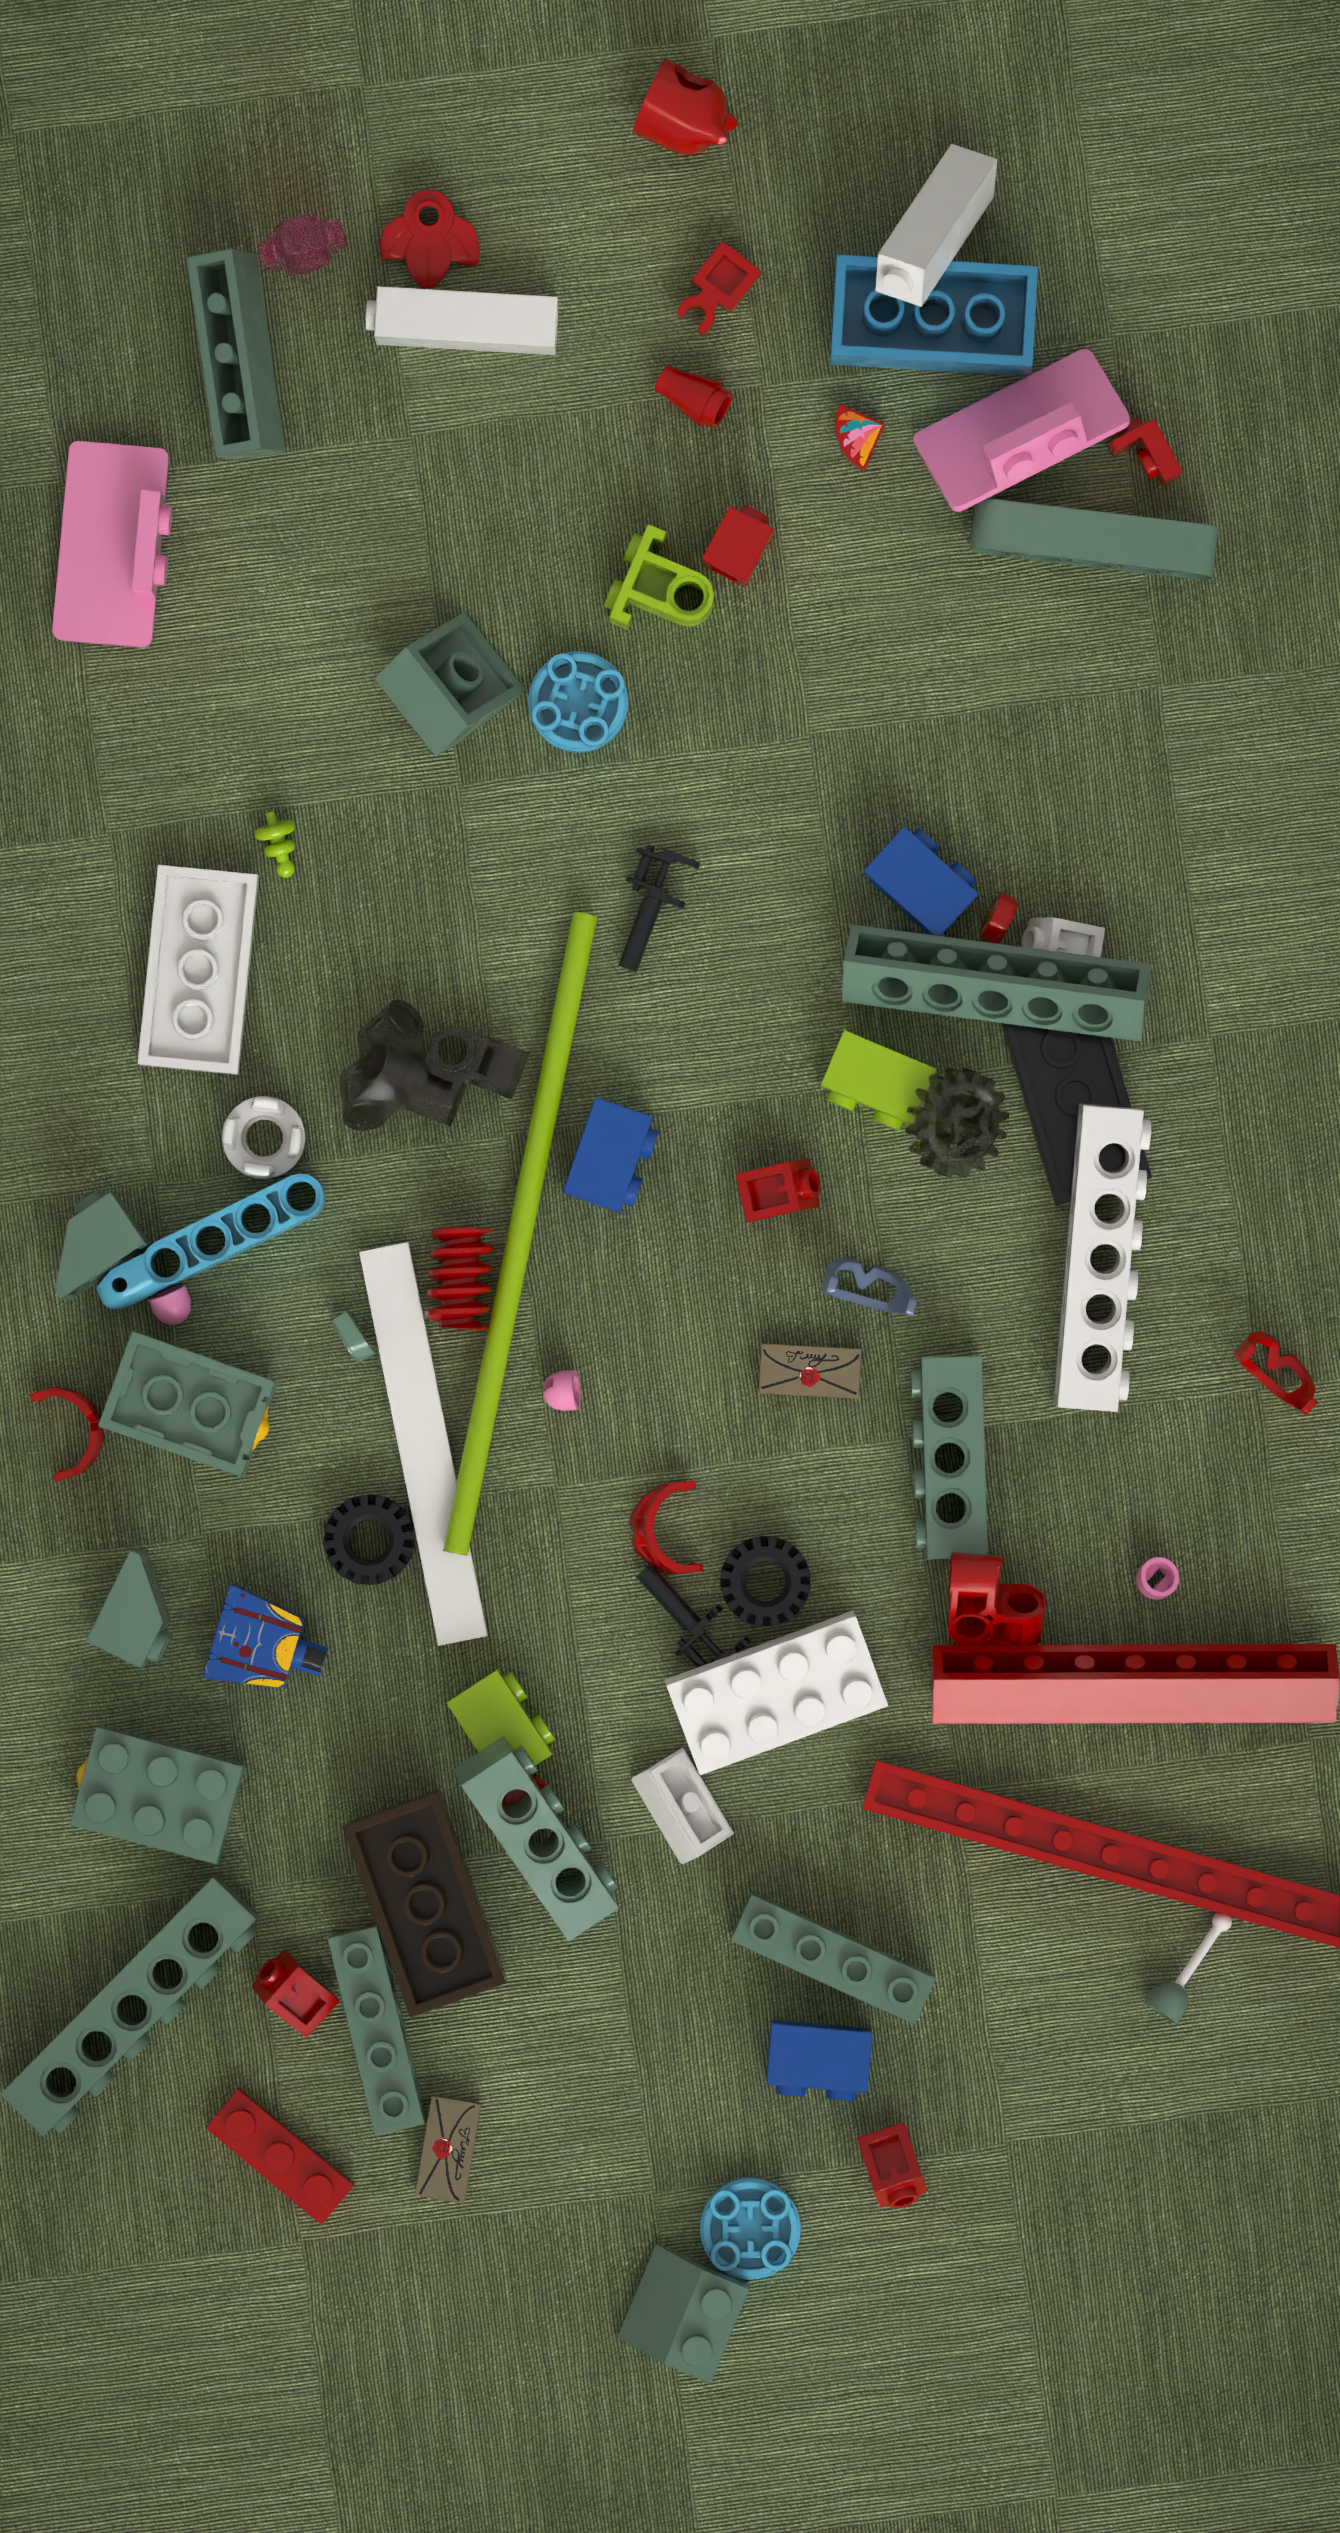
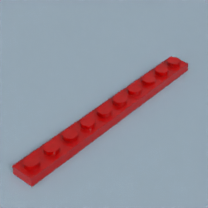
[862,1759,1340,1948]

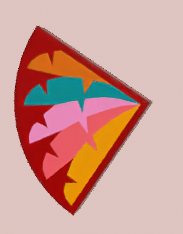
[835,404,885,472]

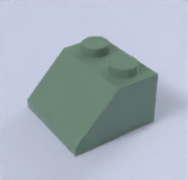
[374,612,526,757]
[54,1190,152,1301]
[86,1548,173,1668]
[617,2243,749,2384]

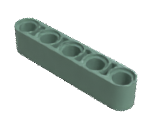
[969,499,1219,580]

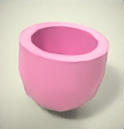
[148,1284,192,1325]
[543,1370,581,1411]
[1136,1557,1179,1600]

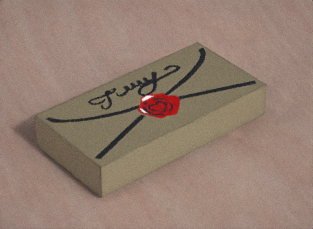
[758,1343,862,1399]
[415,2094,482,2204]

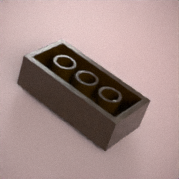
[342,1789,508,2018]

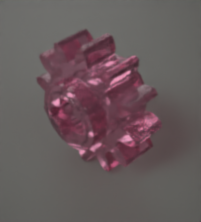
[257,214,348,275]

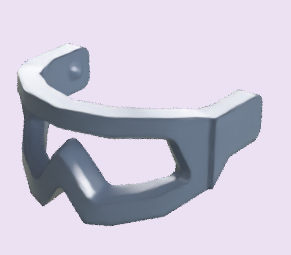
[820,1258,917,1316]

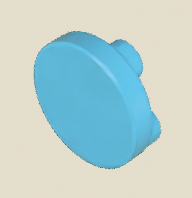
[528,651,628,753]
[700,2177,801,2280]

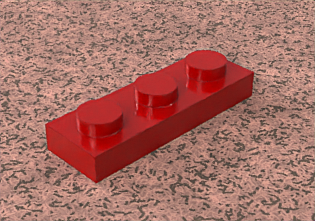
[206,2088,355,2225]

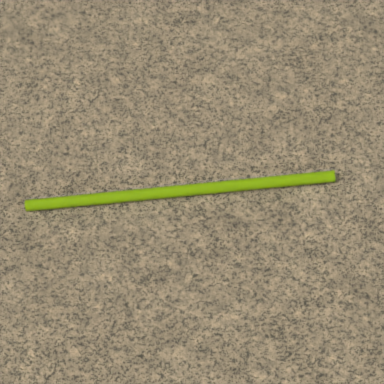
[443,912,597,1556]

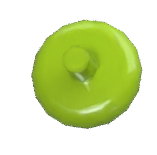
[254,811,296,878]

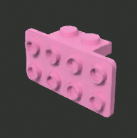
[913,349,1130,512]
[52,441,172,648]

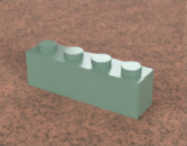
[186,248,286,461]

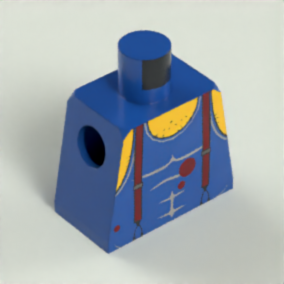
[203,1584,328,1688]

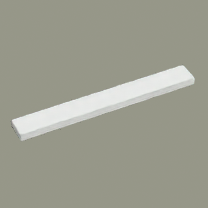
[359,1242,488,1646]

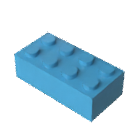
[830,254,1038,376]

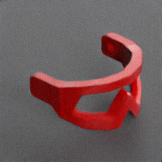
[1233,1330,1318,1415]
[29,1386,104,1482]
[630,1480,703,1574]

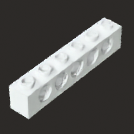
[1053,1103,1151,1412]

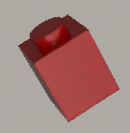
[701,505,774,589]

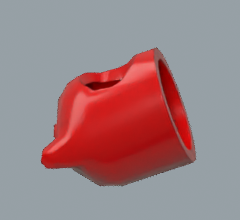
[632,58,737,155]

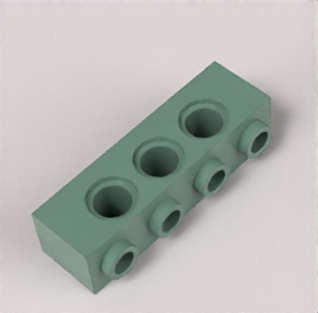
[911,1356,988,1560]
[453,1736,619,1942]
[730,1891,936,2025]
[328,1923,427,2136]

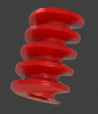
[425,1227,495,1331]

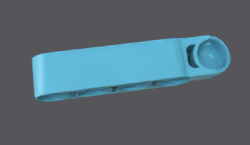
[96,1173,326,1309]

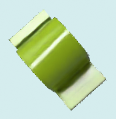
[604,524,714,630]

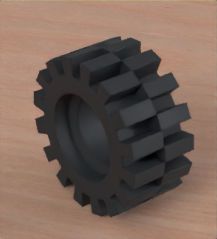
[323,1494,415,1585]
[720,1536,811,1627]

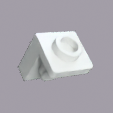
[1021,917,1105,957]

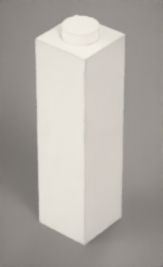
[875,144,997,307]
[366,286,559,355]

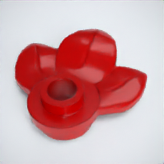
[380,189,480,289]

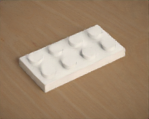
[138,865,259,1075]
[665,1610,888,1775]

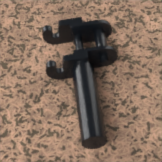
[618,845,701,973]
[636,1563,751,1668]

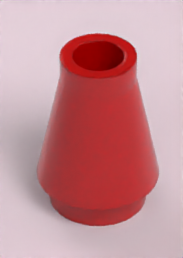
[655,365,733,428]

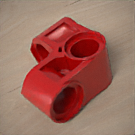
[948,1552,1046,1645]

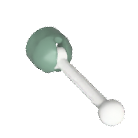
[1143,1912,1232,2024]

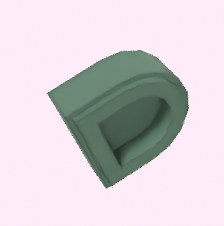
[331,1311,375,1363]

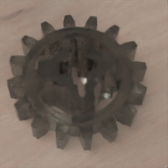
[905,1067,1009,1178]

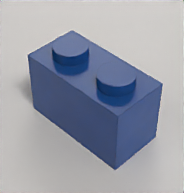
[862,826,979,936]
[563,1097,659,1214]
[766,2019,873,2101]

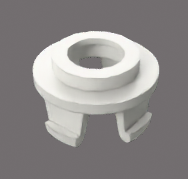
[222,1096,305,1179]

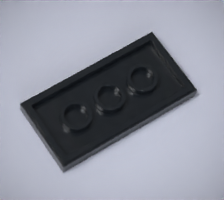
[1001,1023,1152,1207]

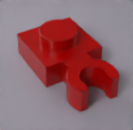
[677,241,762,336]

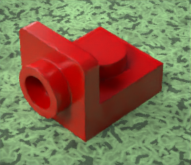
[1108,418,1183,487]
[736,1158,821,1223]
[252,1950,340,2038]
[857,2122,928,2208]

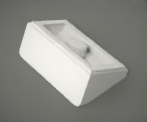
[631,1748,734,1864]

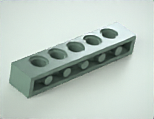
[842,924,1151,1042]
[0,1874,259,2137]

